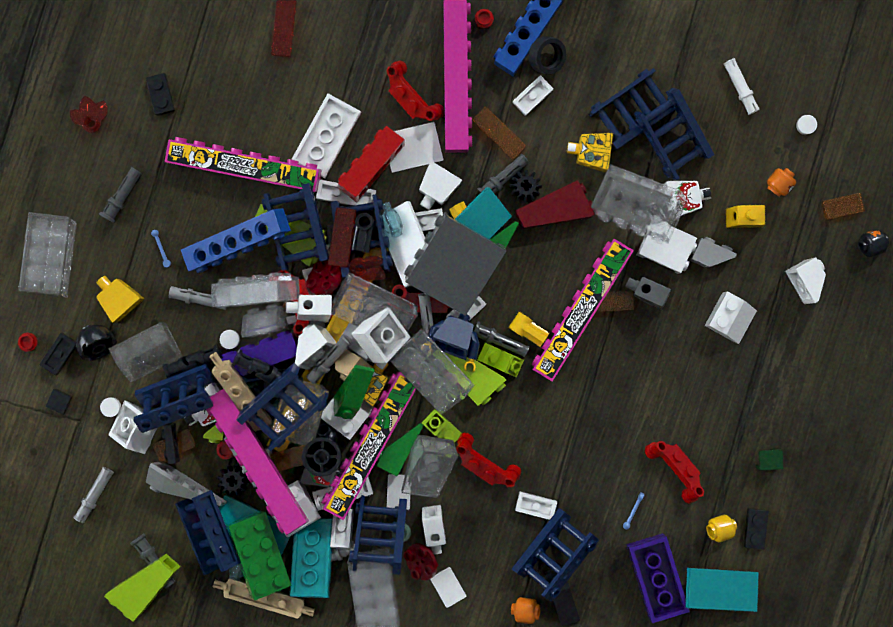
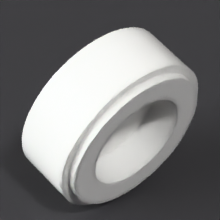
[796,115,817,135]
[220,330,240,349]
[100,397,121,417]

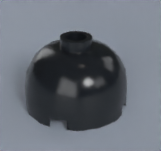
[76,325,117,361]
[302,437,342,477]

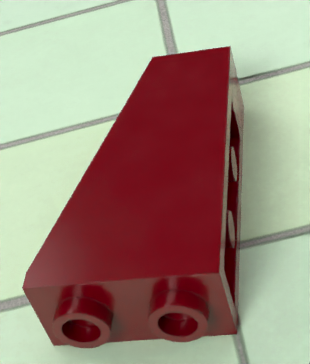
[515,180,595,229]

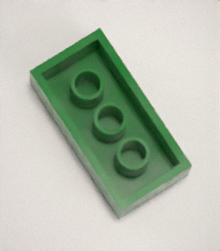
[226,511,292,601]

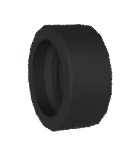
[528,36,567,74]

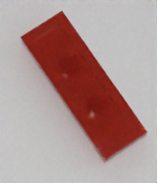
[271,0,297,57]
[328,207,356,268]

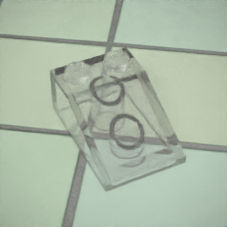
[241,304,288,338]
[401,435,458,498]

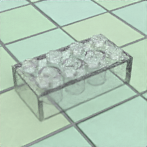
[331,272,418,332]
[211,273,300,307]
[390,329,474,415]

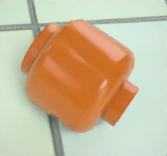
[767,168,796,197]
[511,597,540,624]

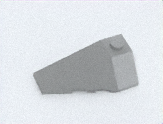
[146,461,227,506]

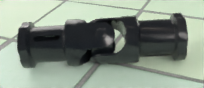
[163,344,223,378]
[232,349,289,391]

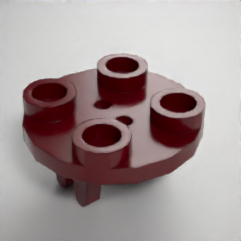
[306,261,342,295]
[403,543,439,580]

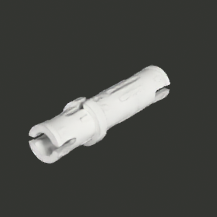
[724,58,760,115]

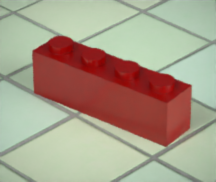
[338,126,405,203]

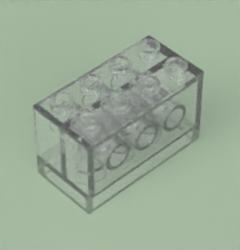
[591,164,687,244]
[18,212,77,298]
[347,548,400,627]

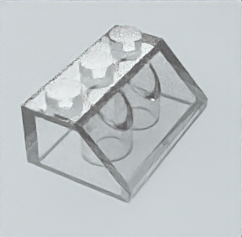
[109,322,183,383]
[272,381,329,445]

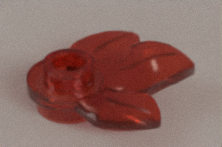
[70,96,108,133]
[349,256,385,290]

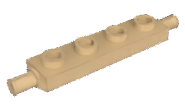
[210,352,272,438]
[213,577,315,619]

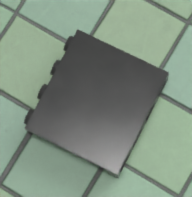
[404,212,506,316]

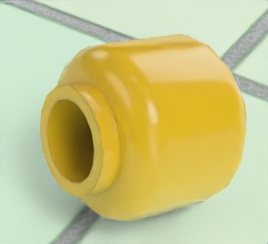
[706,514,737,543]

